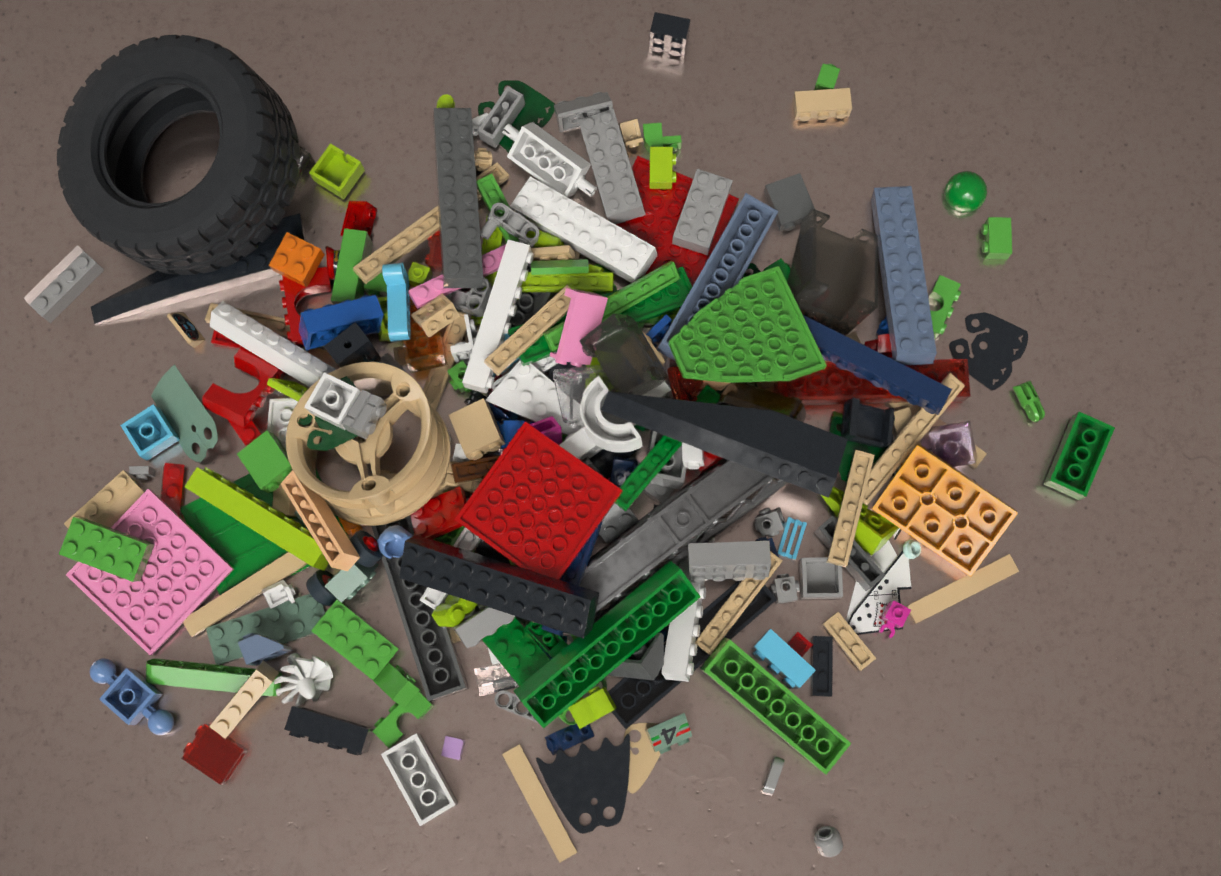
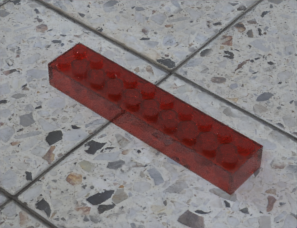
[774,359,971,405]

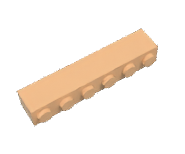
[281,470,360,571]

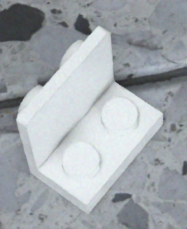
[450,314,478,364]

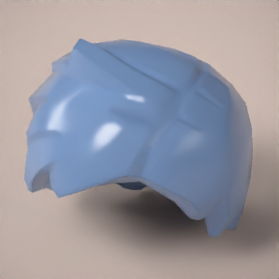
[377,525,413,559]

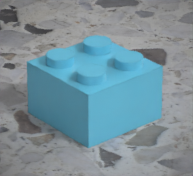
[120,404,180,461]

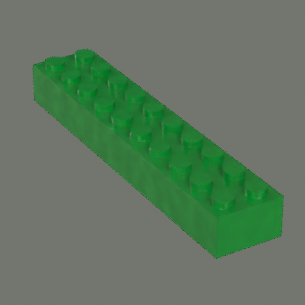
[514,561,701,729]

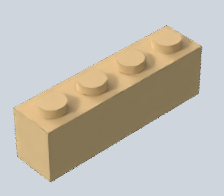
[209,661,279,739]

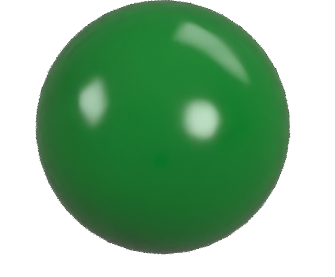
[945,171,987,213]

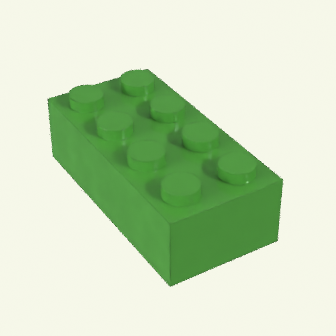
[59,517,155,582]
[311,599,399,680]

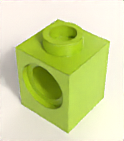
[408,262,433,287]

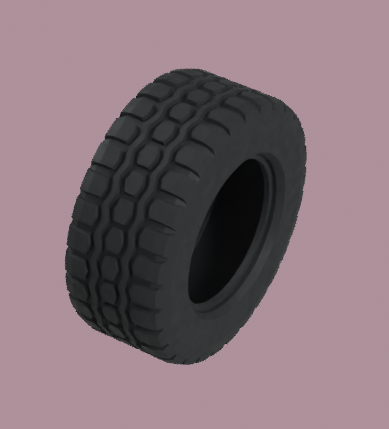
[57,35,300,275]

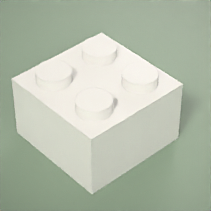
[304,372,361,430]

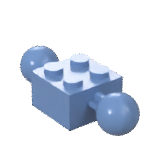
[90,658,174,735]

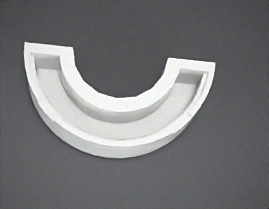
[580,376,642,452]

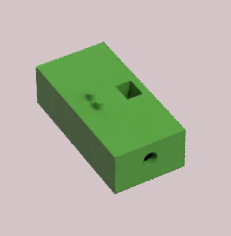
[331,228,373,305]

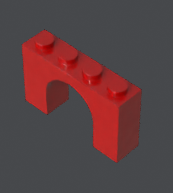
[279,267,331,348]
[202,346,286,427]

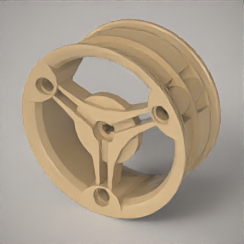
[286,362,451,526]

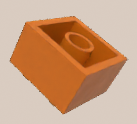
[269,232,325,287]

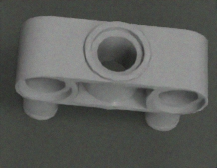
[480,203,539,247]

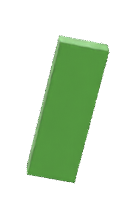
[531,259,589,275]

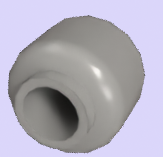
[814,826,843,857]

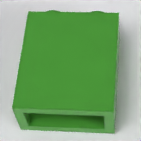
[237,430,293,493]

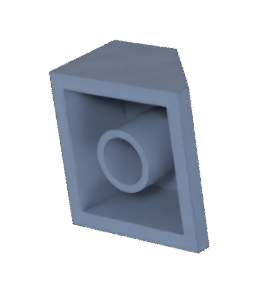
[238,633,293,666]

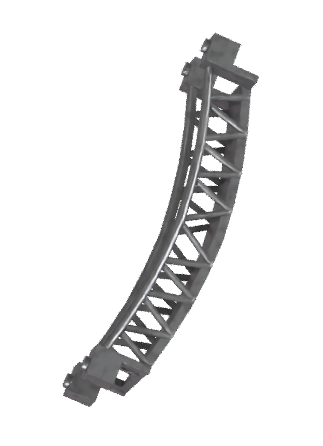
[567,458,788,643]

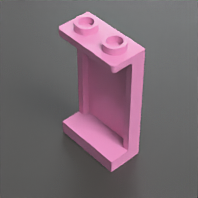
[549,288,608,367]

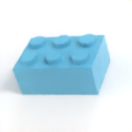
[751,629,815,689]

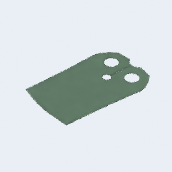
[151,364,218,463]

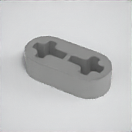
[762,756,785,796]

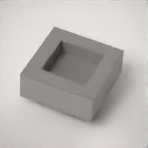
[129,466,155,480]

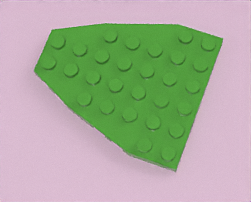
[668,266,827,383]

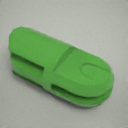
[1013,380,1045,422]

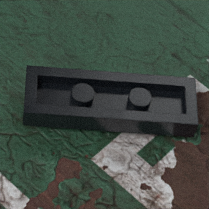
[811,636,833,697]

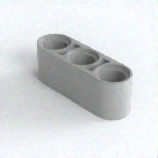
[494,690,538,723]

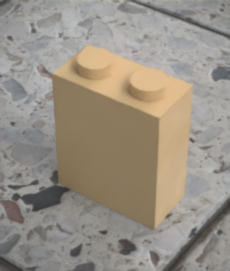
[449,398,505,460]

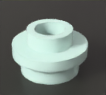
[903,539,921,559]

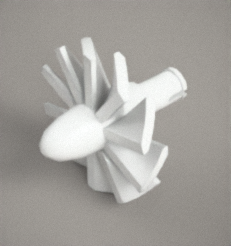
[274,653,333,706]

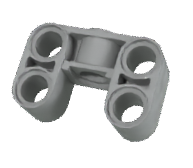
[440,272,493,317]

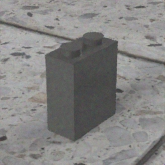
[764,173,817,231]

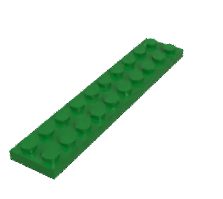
[508,267,692,366]

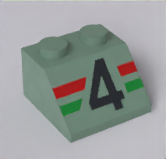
[645,713,692,754]

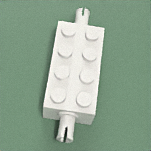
[502,122,597,198]

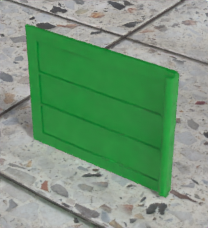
[180,466,350,595]

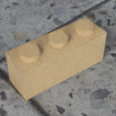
[793,88,852,121]

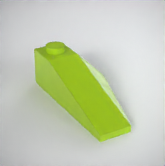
[821,486,899,556]

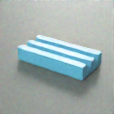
[777,517,807,560]

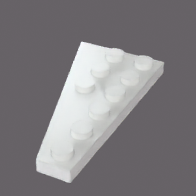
[486,361,583,435]

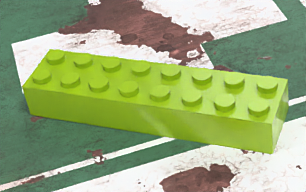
[184,467,329,571]

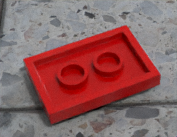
[410,486,467,540]

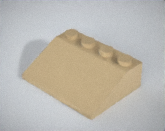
[64,470,146,529]

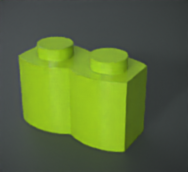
[432,594,477,627]
[569,686,617,729]

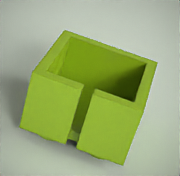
[309,143,365,200]

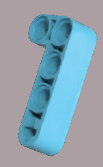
[382,262,411,342]

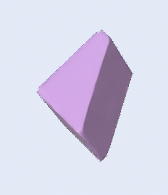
[441,736,465,760]

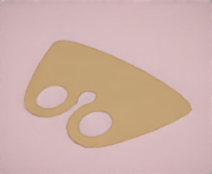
[624,723,660,794]

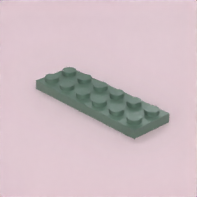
[206,594,326,665]

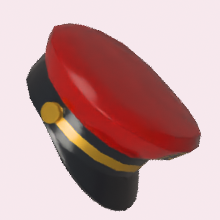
[325,246,340,280]

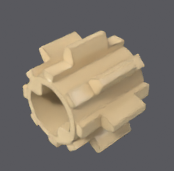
[474,148,492,171]

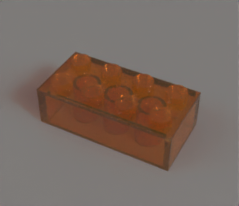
[402,297,448,373]

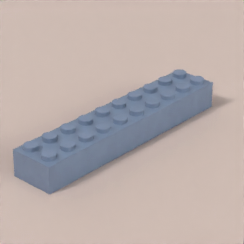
[871,186,937,365]
[657,193,778,362]

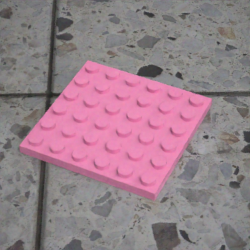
[66,489,234,656]

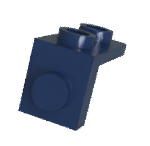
[545,723,594,756]

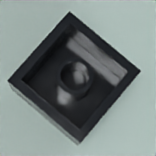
[649,12,691,56]

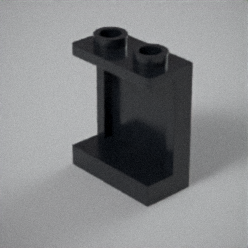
[841,398,895,449]

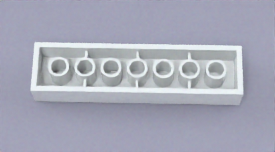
[510,176,657,283]

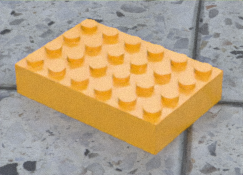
[872,443,1018,577]

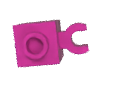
[879,600,911,638]

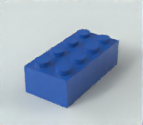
[299,295,384,350]

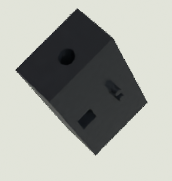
[324,322,381,368]

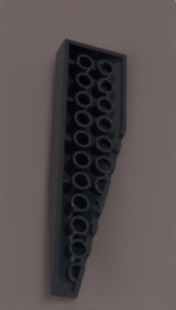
[91,213,308,325]
[601,391,848,498]

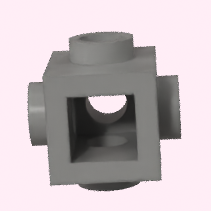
[754,507,787,537]
[770,574,800,604]

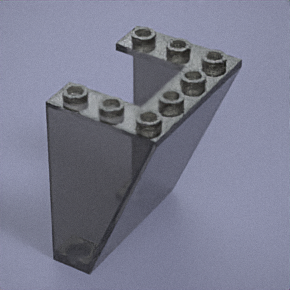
[787,209,878,336]

